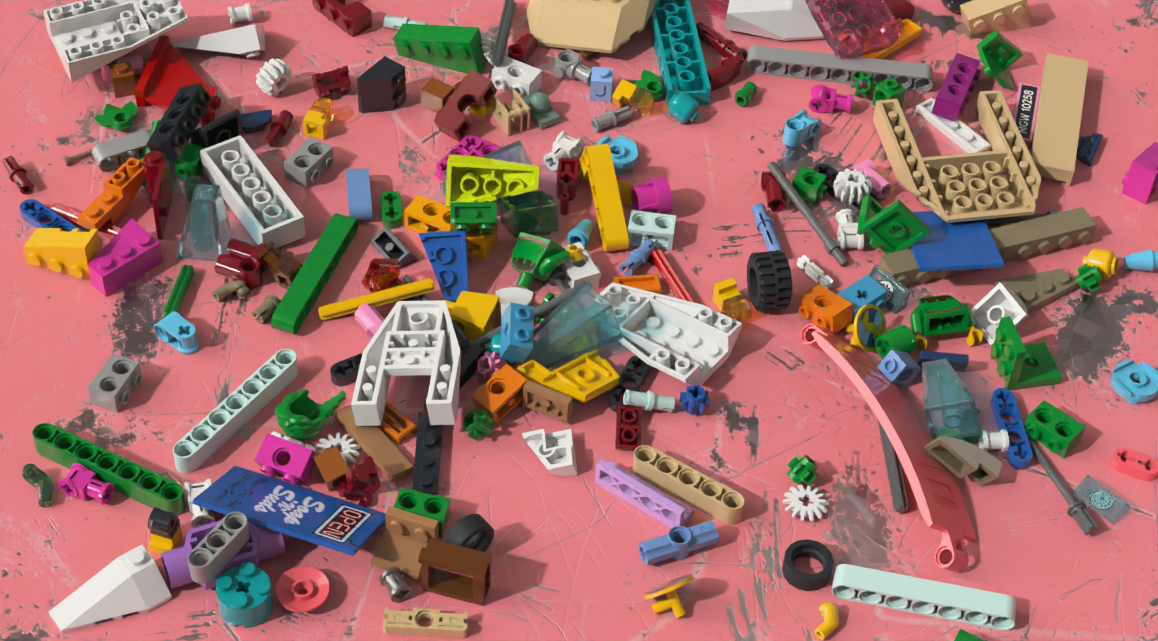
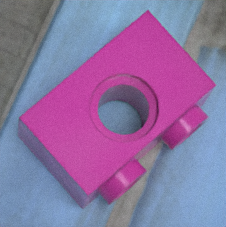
[254,433,317,485]

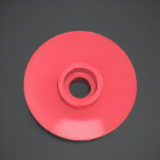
[275,566,330,612]

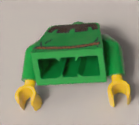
[510,232,584,290]
[910,295,983,354]

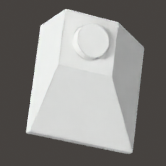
[971,283,1029,345]

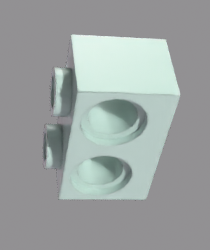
[628,210,676,251]

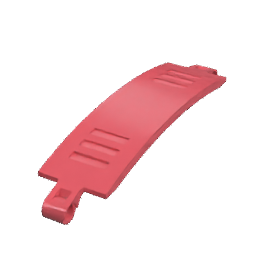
[801,324,976,572]

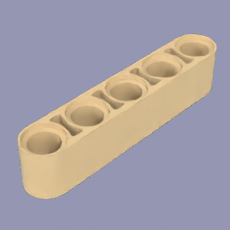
[632,445,745,525]

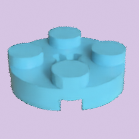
[596,136,638,175]
[1110,360,1158,405]

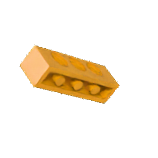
[404,195,498,260]

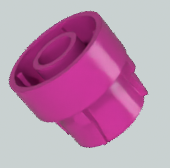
[631,177,673,215]

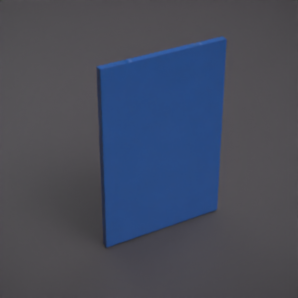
[910,211,1004,272]

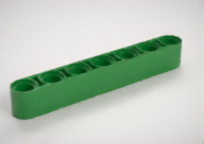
[271,213,359,335]
[32,423,186,515]

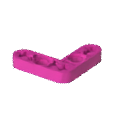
[436,135,518,182]

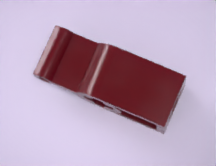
[556,158,579,215]

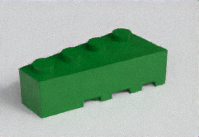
[393,23,488,75]

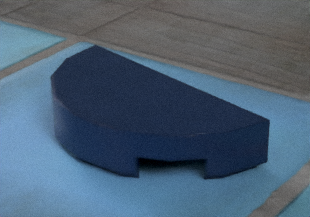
[241,109,272,133]
[1076,133,1103,166]

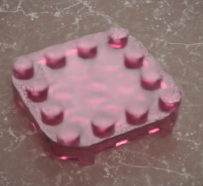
[805,0,904,59]

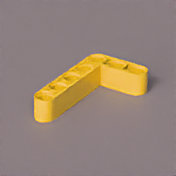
[578,143,629,252]

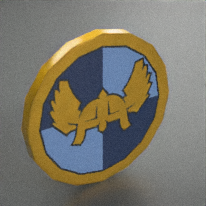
[846,304,887,352]
[643,574,694,618]

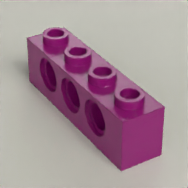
[931,53,982,122]

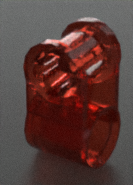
[362,258,400,293]

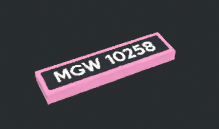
[1013,83,1040,147]

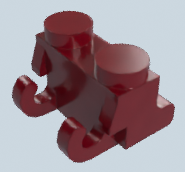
[312,66,352,99]
[338,456,381,507]

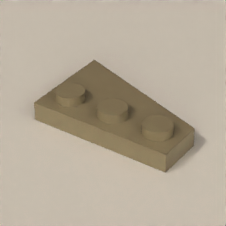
[994,269,1078,314]

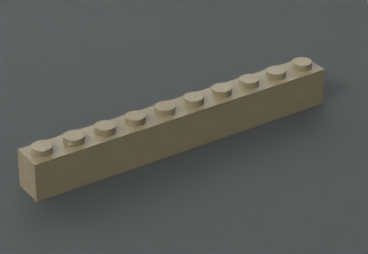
[877,207,1096,289]

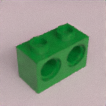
[1024,400,1085,458]
[394,488,451,538]

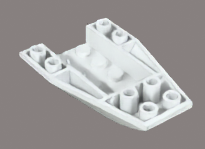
[584,282,742,386]

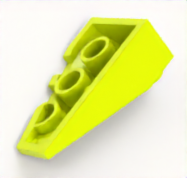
[445,154,540,206]

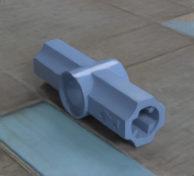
[638,521,719,565]

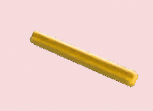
[318,278,435,320]

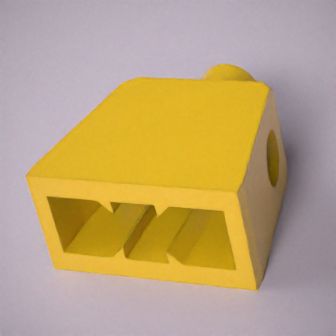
[444,291,499,340]

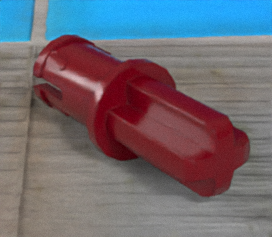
[265,110,293,147]
[3,156,34,194]

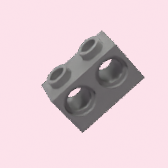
[284,137,334,189]
[88,353,143,413]

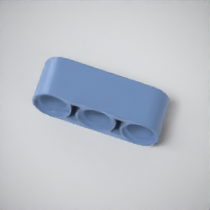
[346,168,372,221]

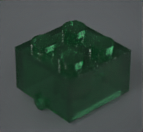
[500,190,558,238]

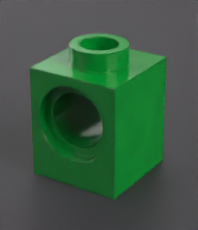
[872,77,906,108]
[174,142,205,182]
[792,166,828,205]

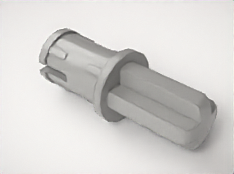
[591,106,633,132]

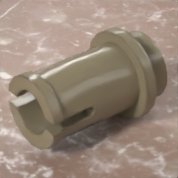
[251,294,281,323]

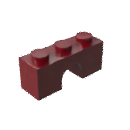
[312,0,372,37]
[434,70,497,142]

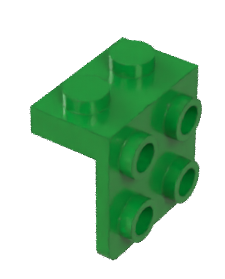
[976,30,1023,91]
[450,202,498,235]

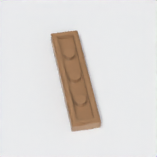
[335,406,413,482]

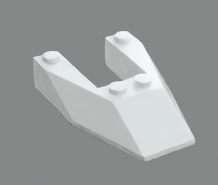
[351,300,461,426]

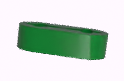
[380,191,402,229]

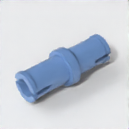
[620,239,657,276]

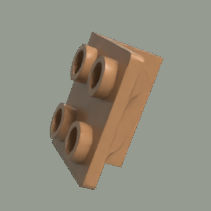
[523,380,581,423]
[371,506,439,580]

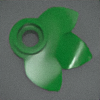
[628,70,664,102]
[94,101,138,131]

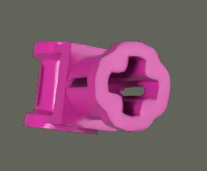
[809,85,853,113]
[58,463,115,505]

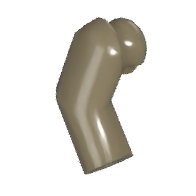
[212,280,249,302]

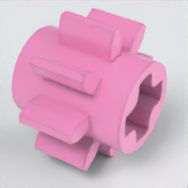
[477,351,507,381]

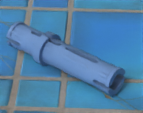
[751,203,785,254]

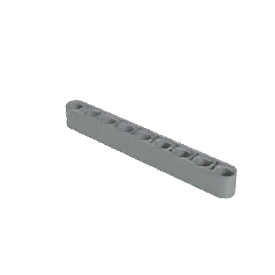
[746,46,933,92]

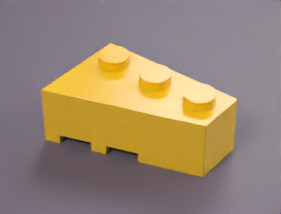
[23,228,101,281]

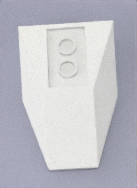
[43,0,188,83]
[724,0,836,41]

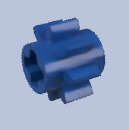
[679,385,710,415]

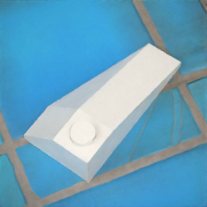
[173,24,265,58]
[49,545,172,633]

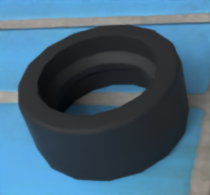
[444,513,494,552]
[782,539,834,591]

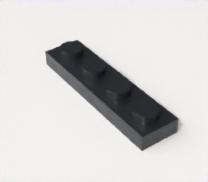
[412,412,443,495]

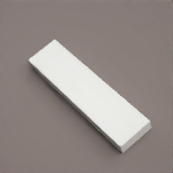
[915,98,992,153]

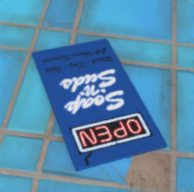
[193,466,386,556]

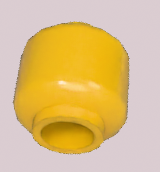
[1082,248,1119,280]

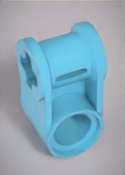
[782,110,822,147]
[154,311,199,355]

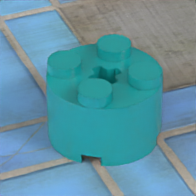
[216,562,273,628]

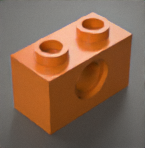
[798,283,853,335]
[472,363,527,425]

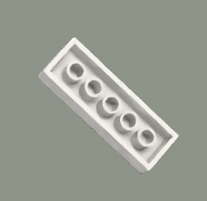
[200,135,305,248]

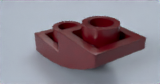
[707,55,742,91]
[615,405,642,450]

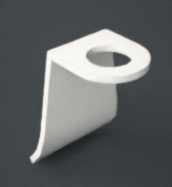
[496,287,534,316]

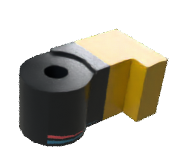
[148,507,182,554]

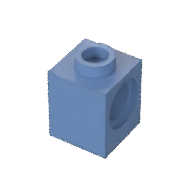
[877,349,921,387]

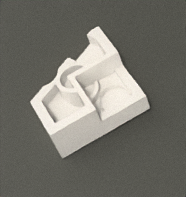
[522,429,578,476]

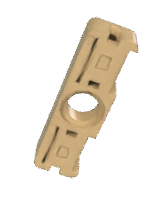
[383,606,468,639]

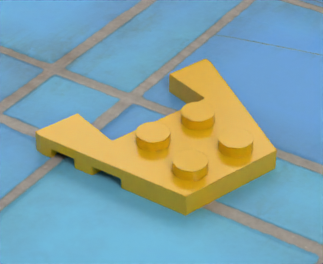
[517,334,620,403]

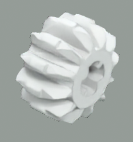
[256,58,293,96]
[833,168,872,205]

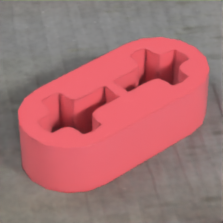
[1111,448,1158,481]

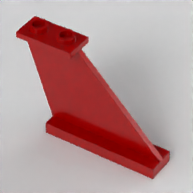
[134,35,221,126]

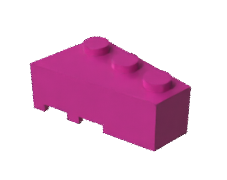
[1122,142,1158,204]
[88,218,163,297]

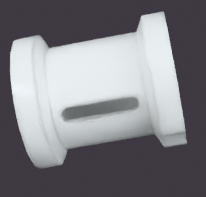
[227,3,252,25]
[978,429,1009,452]

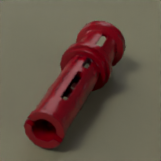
[696,22,747,64]

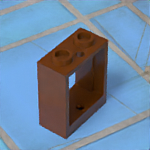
[418,538,492,606]

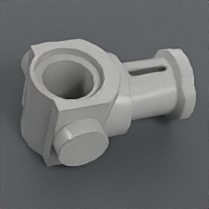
[553,49,592,86]

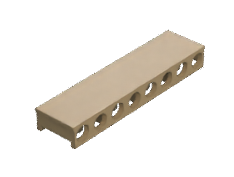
[1030,53,1089,187]

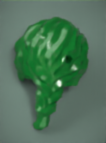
[275,389,346,441]

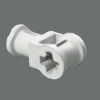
[543,131,584,171]
[835,209,864,250]
[184,478,215,528]

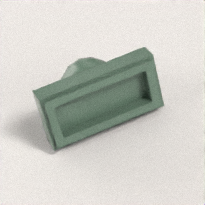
[522,92,560,129]

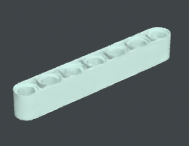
[173,349,298,474]
[832,564,1016,630]

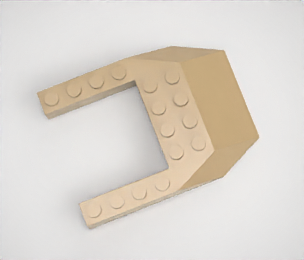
[527,0,657,53]
[873,90,1041,223]

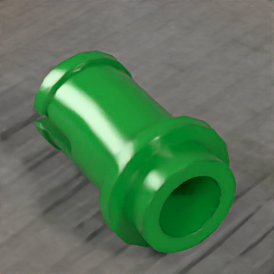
[735,82,757,106]

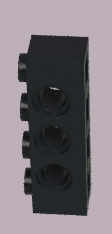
[146,83,212,160]

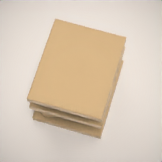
[493,89,530,136]

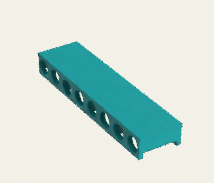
[648,0,711,107]

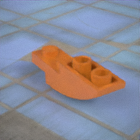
[76,157,146,230]

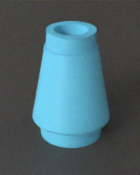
[567,219,594,248]
[1124,249,1158,272]

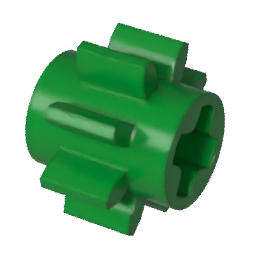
[850,71,877,98]
[1074,263,1104,293]
[463,408,494,441]
[787,454,818,485]

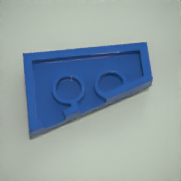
[418,230,469,302]

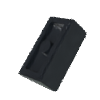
[369,226,417,270]

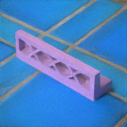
[595,459,694,528]

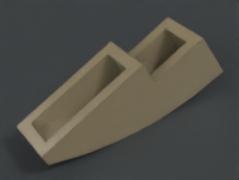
[923,436,1003,486]

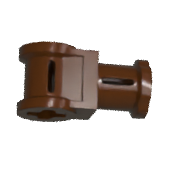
[257,241,303,289]

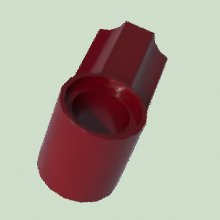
[508,33,538,64]
[761,171,787,212]
[225,238,269,273]
[215,254,263,289]

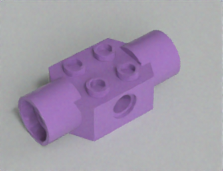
[161,520,285,590]

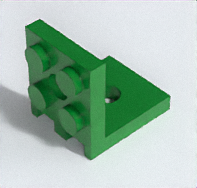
[857,194,930,254]
[990,316,1062,391]

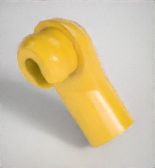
[814,602,839,640]

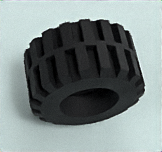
[747,250,792,311]

